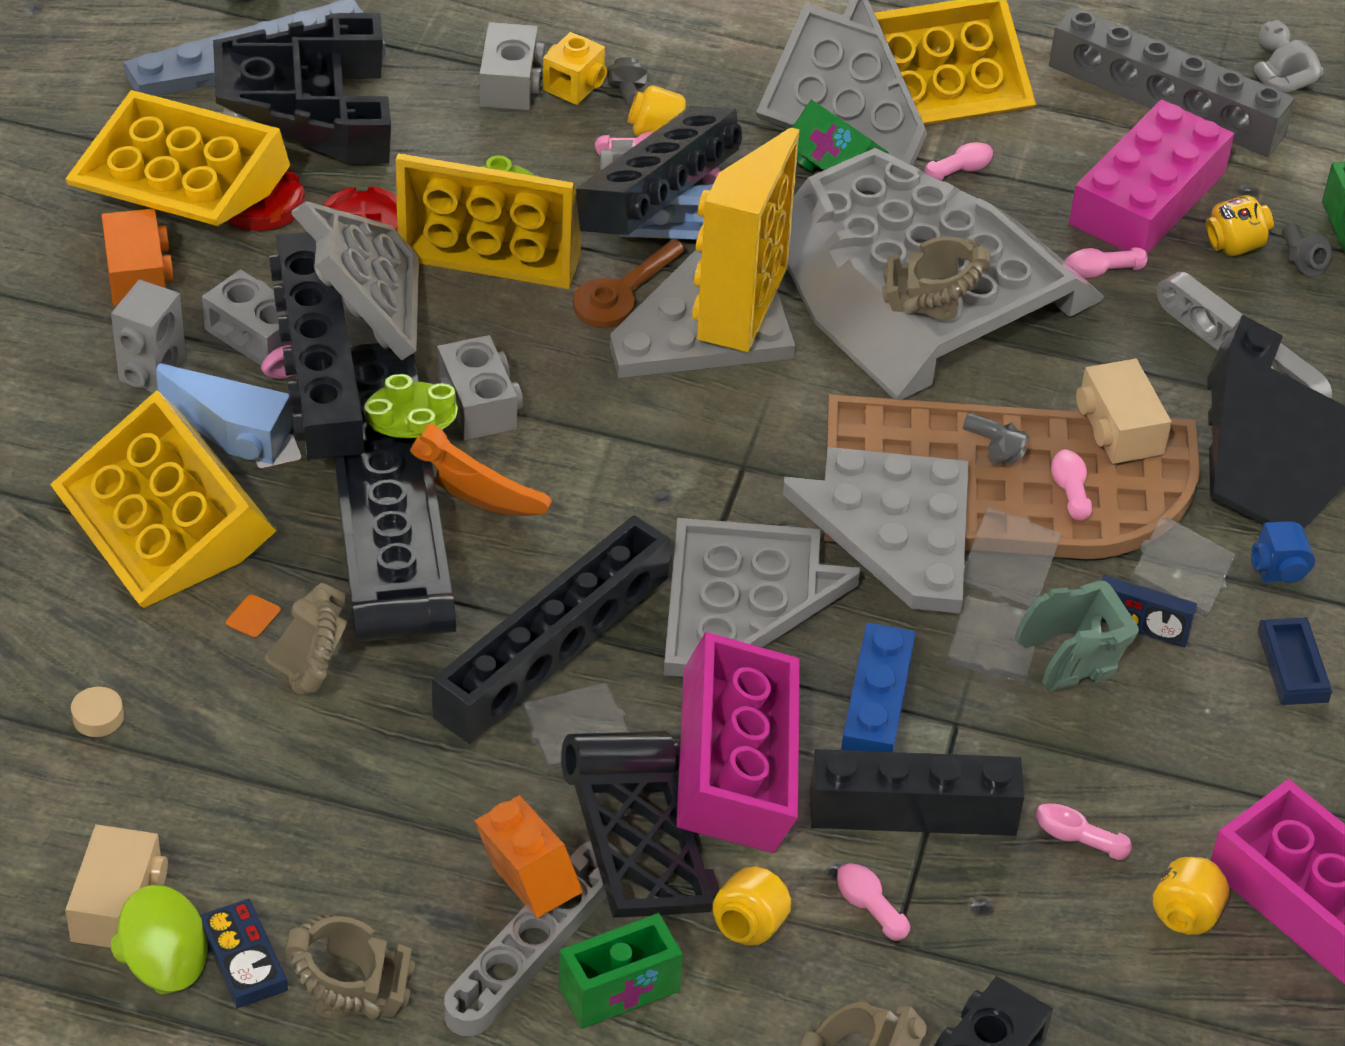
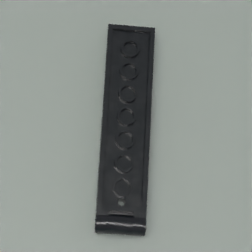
[334,343,456,642]

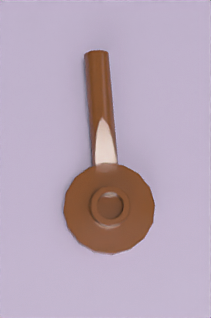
[573,239,684,328]

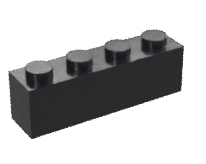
[810,749,1024,836]

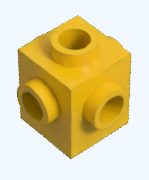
[542,32,607,105]

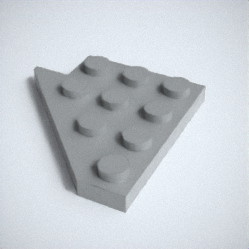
[756,0,927,166]
[291,201,419,360]
[610,250,795,378]
[783,447,968,613]
[664,518,860,677]

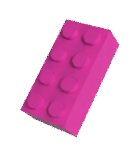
[1069,99,1234,254]
[677,632,800,853]
[1210,779,1345,985]

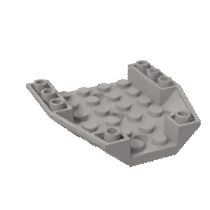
[787,148,1104,399]

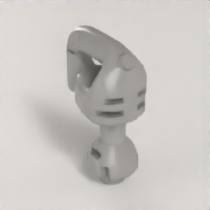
[1253,20,1323,93]

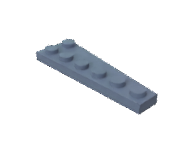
[124,0,386,96]

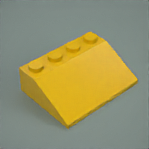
[874,0,1036,126]
[65,90,290,226]
[692,128,799,353]
[396,153,582,289]
[50,390,276,608]

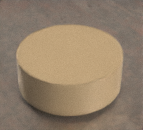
[71,687,124,737]

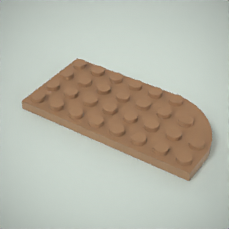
[824,394,1200,559]

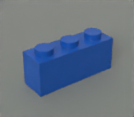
[841,623,916,752]

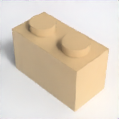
[1076,358,1172,464]
[65,824,168,948]

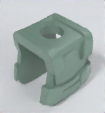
[1015,580,1139,692]

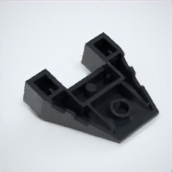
[213,13,391,164]
[1207,315,1345,529]

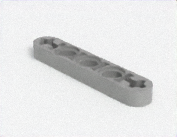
[1157,271,1332,399]
[444,841,620,1036]

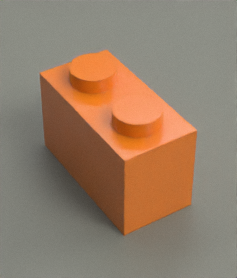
[101,209,174,306]
[474,795,583,918]

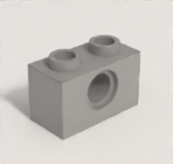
[480,22,545,110]

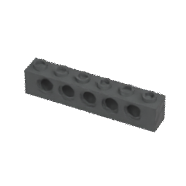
[1049,7,1295,158]

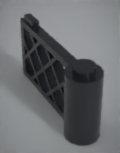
[561,731,720,918]

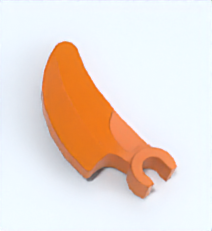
[410,423,552,516]

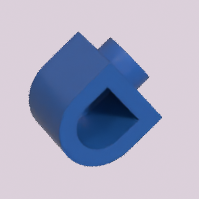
[1251,521,1315,583]

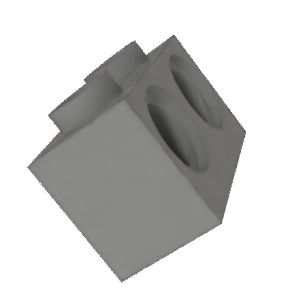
[202,269,290,366]
[111,279,186,393]
[437,335,523,441]

